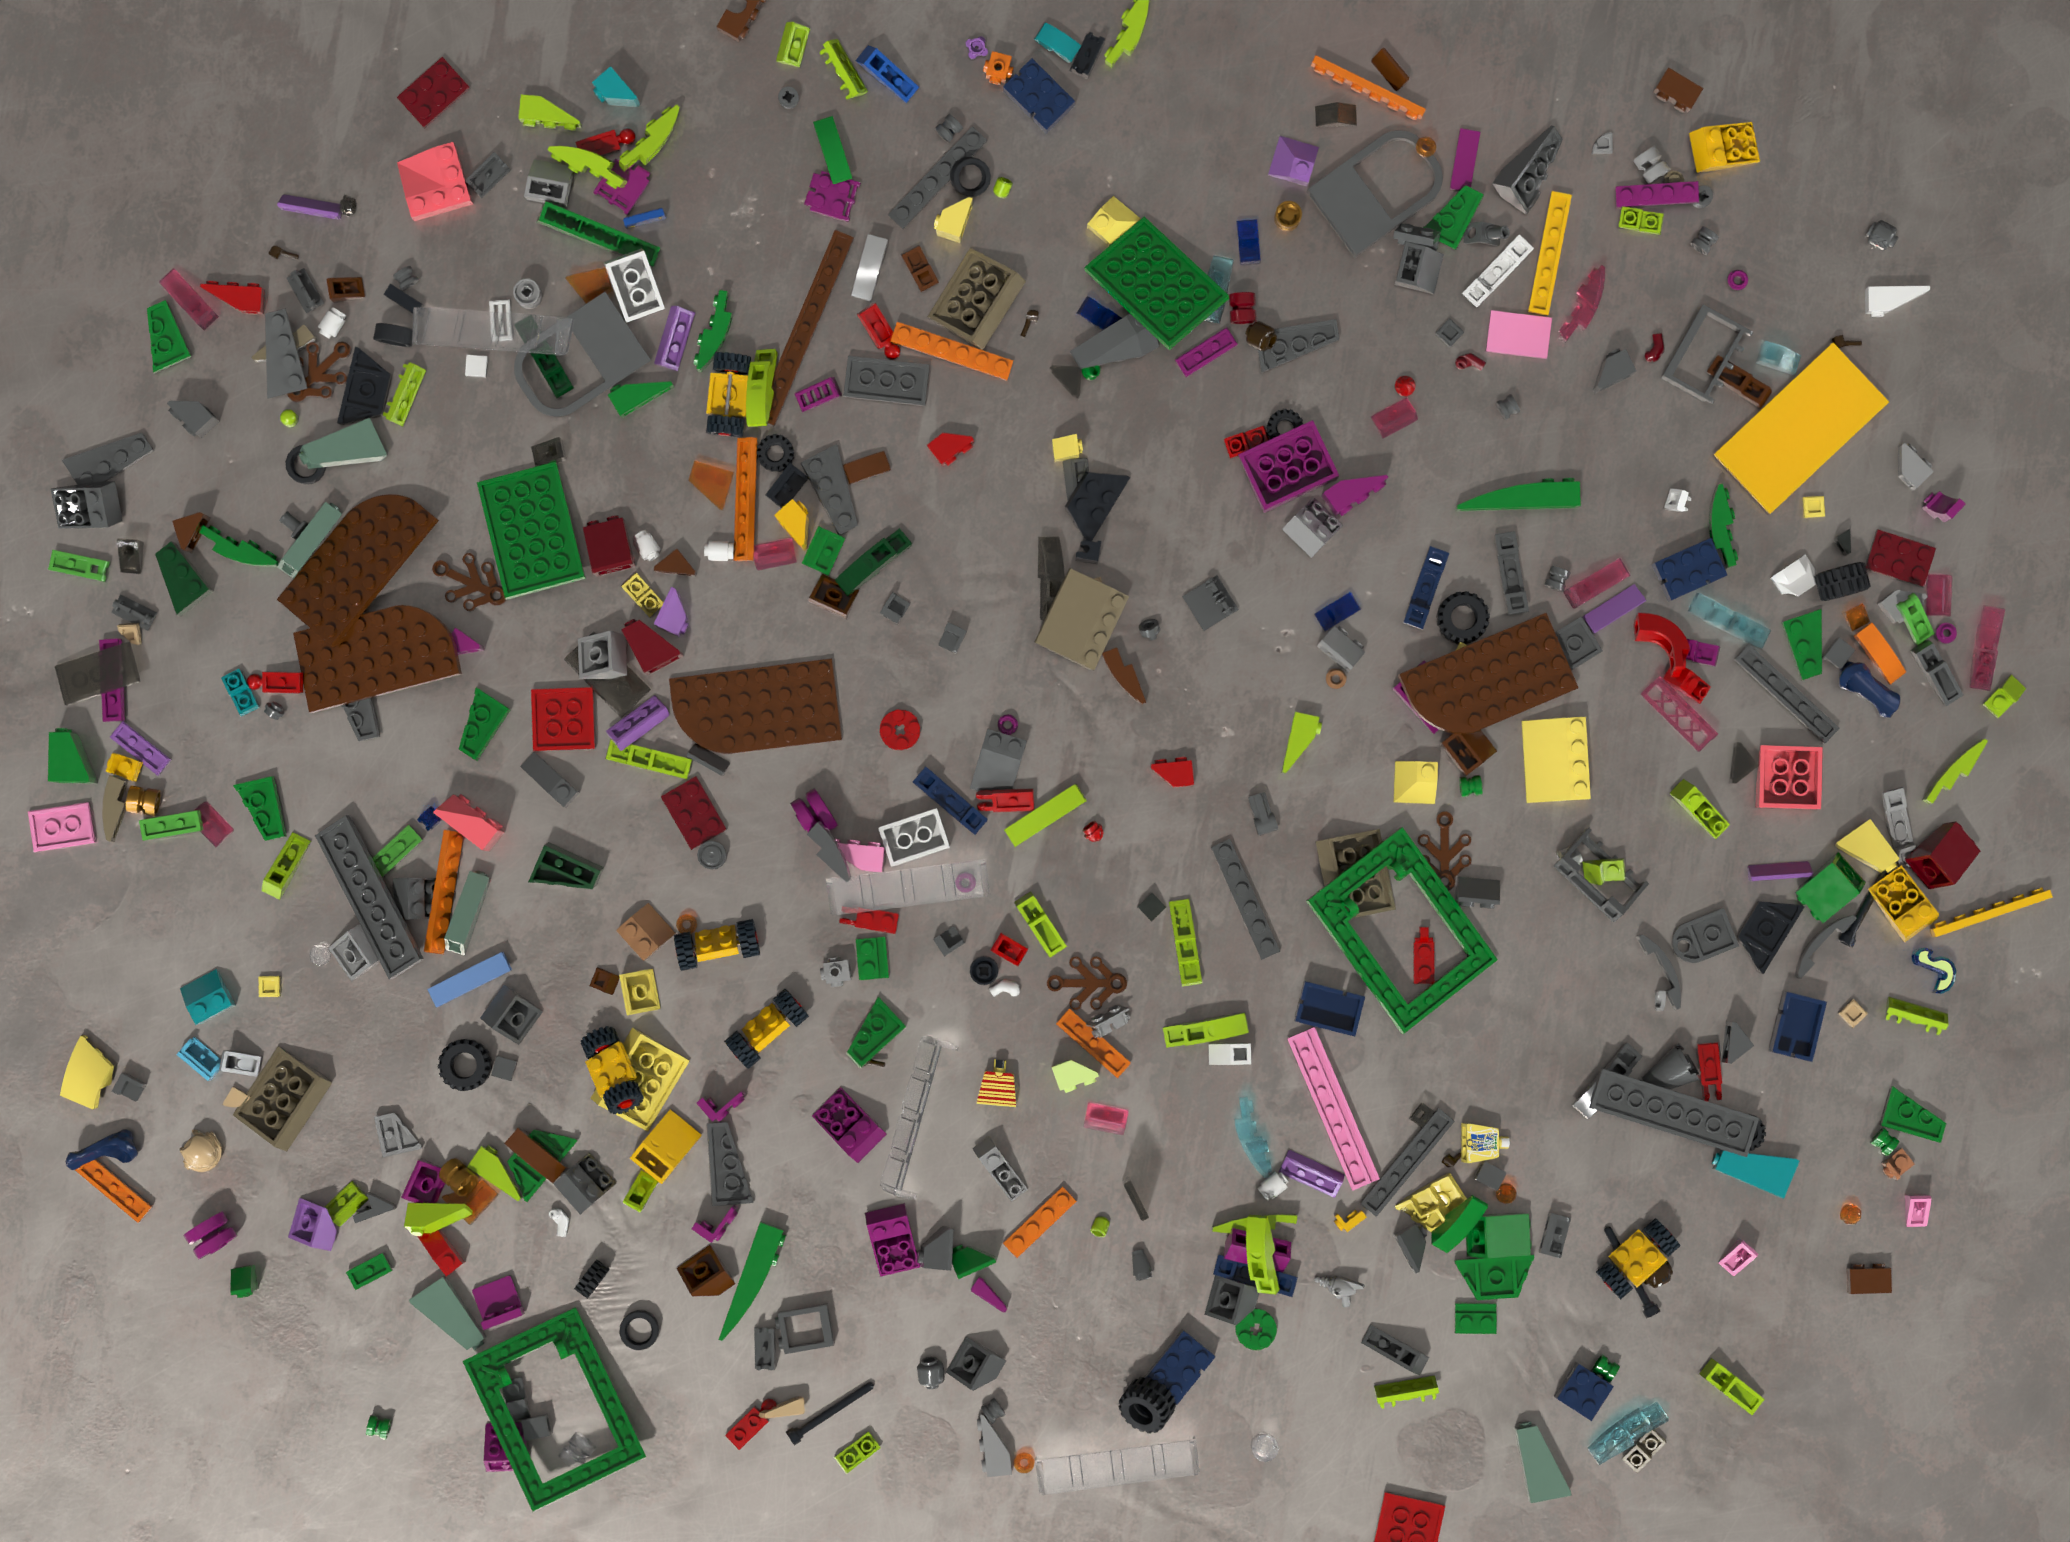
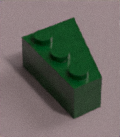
[155,541,213,616]
[528,842,604,889]

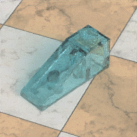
[1204,256,1234,324]

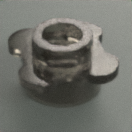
[340,195,356,217]

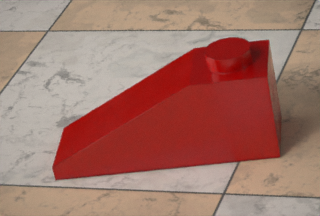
[417,1229,465,1276]

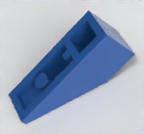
[856,45,919,103]

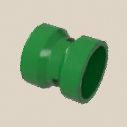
[1459,775,1483,797]
[1870,1127,1900,1156]
[1591,1354,1620,1383]
[366,1415,391,1439]

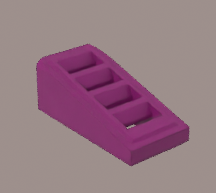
[794,377,842,412]
[971,1276,1007,1313]

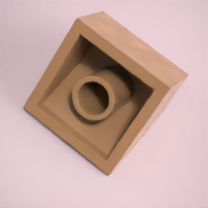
[616,903,676,961]

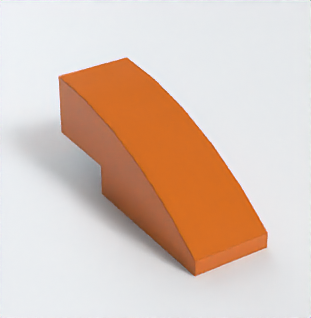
[1854,622,1906,685]

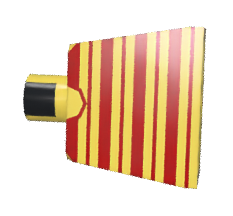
[977,1059,1016,1107]

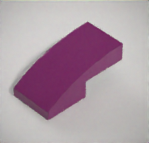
[1686,639,1720,667]

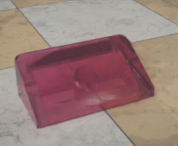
[1371,398,1418,438]
[753,538,797,570]
[1926,574,1952,617]
[194,801,234,847]
[1083,1103,1128,1135]

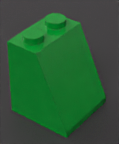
[48,728,98,784]
[1795,852,1866,923]
[1466,1213,1532,1258]

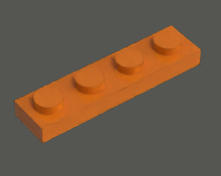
[1056,1008,1131,1078]
[75,1159,152,1223]
[1003,1186,1077,1258]

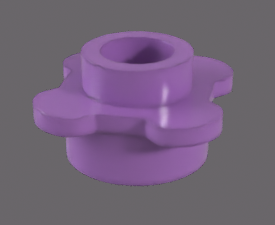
[966,36,988,59]

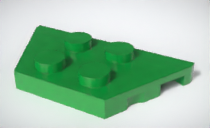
[507,1129,578,1202]
[1454,1254,1535,1300]

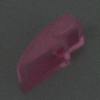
[159,268,219,330]
[1563,558,1631,609]

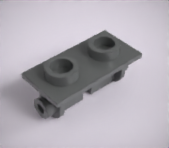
[286,268,324,314]
[111,594,157,631]

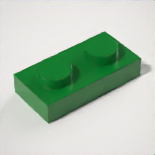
[346,1252,393,1290]

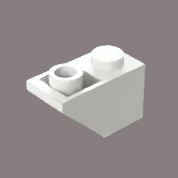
[1208,1043,1251,1065]

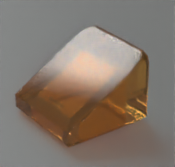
[1842,603,1870,631]

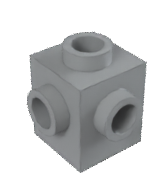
[820,957,851,987]

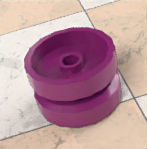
[790,788,838,832]
[183,1211,238,1260]

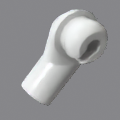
[988,979,1020,997]
[549,1207,569,1237]

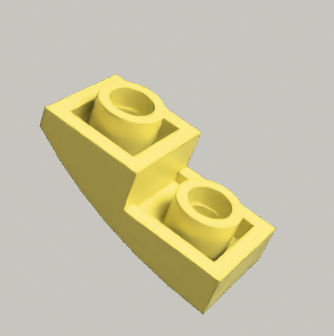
[621,572,664,618]

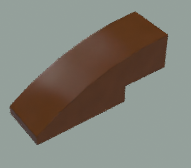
[1707,355,1772,409]
[1102,648,1146,705]
[504,1127,567,1183]

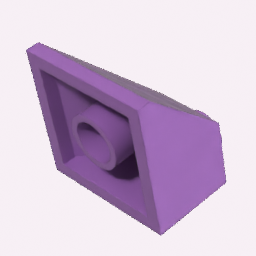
[1268,136,1319,187]
[654,587,689,637]
[288,1198,337,1251]

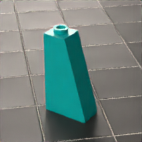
[1712,1150,1800,1199]

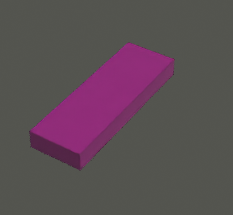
[1450,128,1480,191]
[1175,327,1238,377]

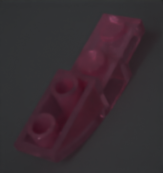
[1558,265,1605,343]
[1969,605,2005,691]

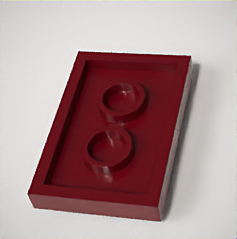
[397,57,470,129]
[1865,529,1936,588]
[661,776,727,850]

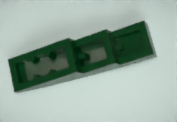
[514,315,574,398]

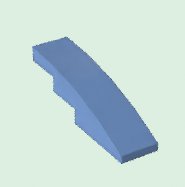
[427,952,512,1008]

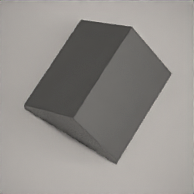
[1721,1021,1754,1064]

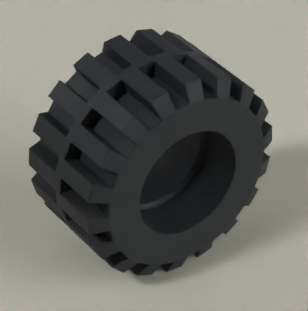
[1814,562,1871,601]
[1436,591,1490,644]
[438,1039,492,1091]
[1118,1377,1176,1434]

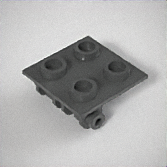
[1182,575,1239,631]

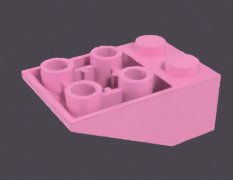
[835,838,885,873]

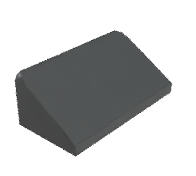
[1063,458,1089,500]
[687,743,730,776]

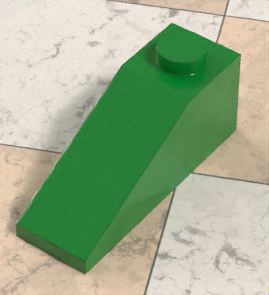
[608,381,674,418]

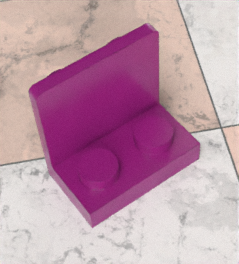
[697,1091,746,1122]
[691,1205,738,1243]
[472,1275,525,1330]
[484,1422,526,1472]

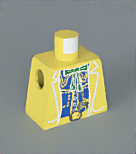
[1461,1123,1510,1163]

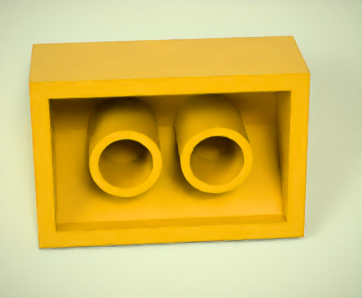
[774,499,809,551]

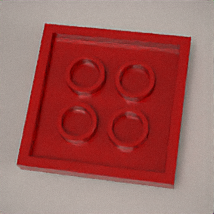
[531,687,595,751]
[1374,1492,1445,1542]

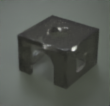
[1409,1102,1434,1128]

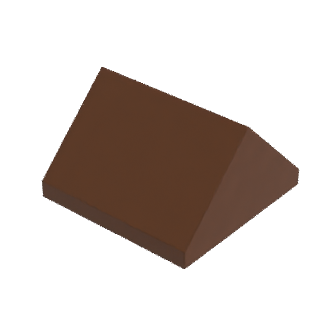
[172,512,211,554]
[808,574,859,620]

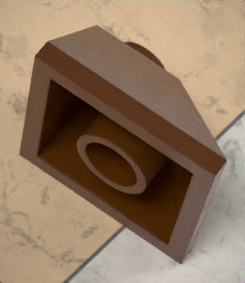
[676,1245,736,1297]

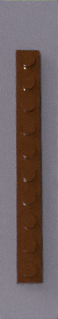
[768,230,854,426]

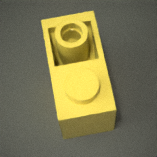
[1052,434,1083,462]

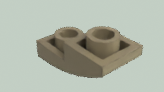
[1622,1426,1666,1473]

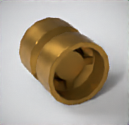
[1274,201,1302,231]
[126,786,161,816]
[439,1158,478,1197]

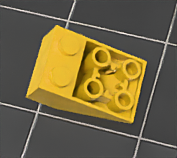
[1689,122,1760,173]
[1868,865,1939,942]
[630,1109,702,1184]

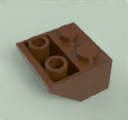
[1440,730,1497,776]

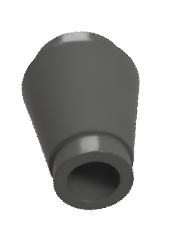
[1132,1249,1153,1281]

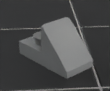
[219,1050,261,1077]

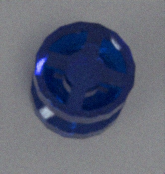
[417,806,442,832]

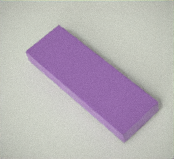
[110,721,171,776]

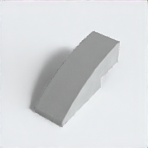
[851,234,888,302]

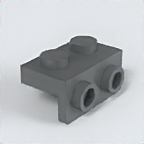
[1393,223,1440,251]

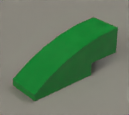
[813,116,853,184]
[1431,1195,1488,1253]

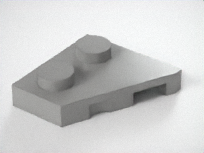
[374,1113,422,1157]

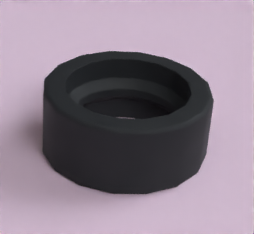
[950,157,991,197]
[373,323,415,347]
[285,445,326,485]
[619,1310,659,1350]

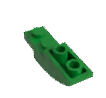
[694,290,733,372]
[1709,484,1738,568]
[199,525,280,567]

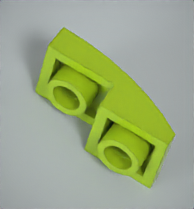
[1619,207,1664,235]
[834,1431,881,1474]

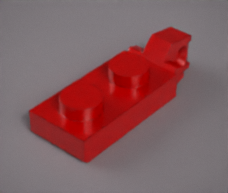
[1413,927,1435,984]

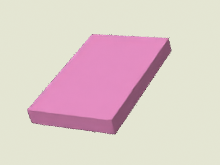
[1486,310,1552,359]
[28,802,96,852]

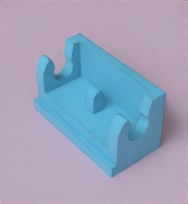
[176,1037,221,1081]

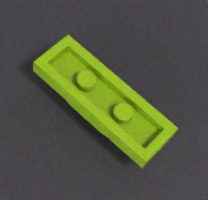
[820,39,868,99]
[383,362,426,427]
[1886,997,1949,1035]
[1374,1375,1439,1409]

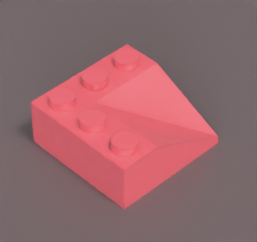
[397,142,473,221]
[1755,745,1823,810]
[433,794,504,852]

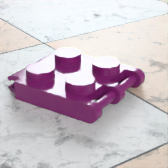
[593,159,651,215]
[804,171,861,222]

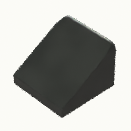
[1834,529,1851,556]
[1137,893,1166,922]

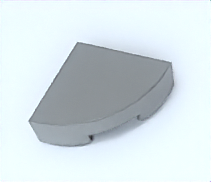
[1592,132,1613,154]
[1655,991,1666,1011]

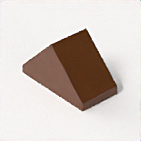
[326,277,365,303]
[654,549,696,577]

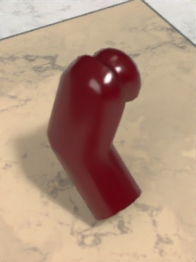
[1645,333,1665,362]
[1455,353,1486,371]

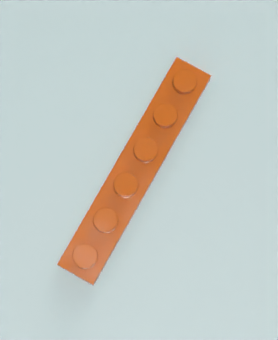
[1311,55,1426,120]
[890,322,1013,381]
[734,437,757,561]
[424,830,463,955]

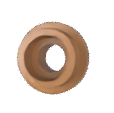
[1326,668,1346,689]

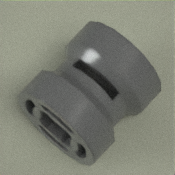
[935,114,963,143]
[1690,226,1719,255]
[1545,566,1571,592]

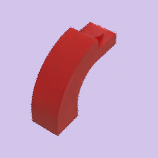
[1633,613,1690,678]

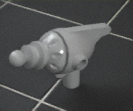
[1314,1276,1365,1307]

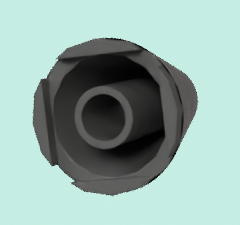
[1642,1043,1701,1089]

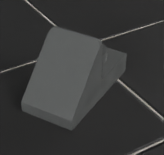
[353,1192,397,1223]
[503,1377,531,1421]

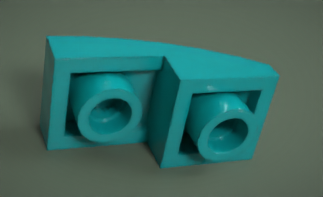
[1034,22,1082,63]
[221,669,260,717]

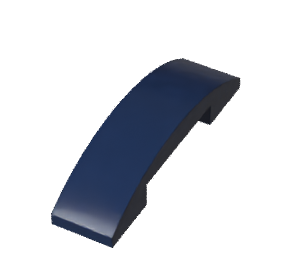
[1403,546,1449,630]
[913,766,988,835]
[1213,1254,1298,1297]

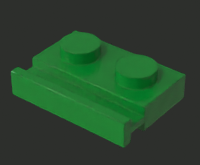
[802,526,846,576]
[856,937,889,980]
[1454,1303,1497,1334]

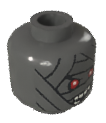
[1866,220,1899,251]

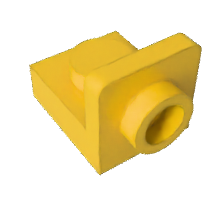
[106,752,143,782]
[1333,1209,1367,1232]

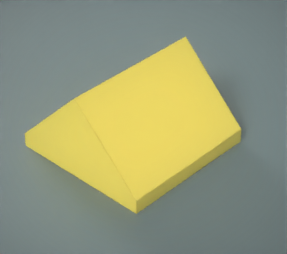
[619,969,660,1015]

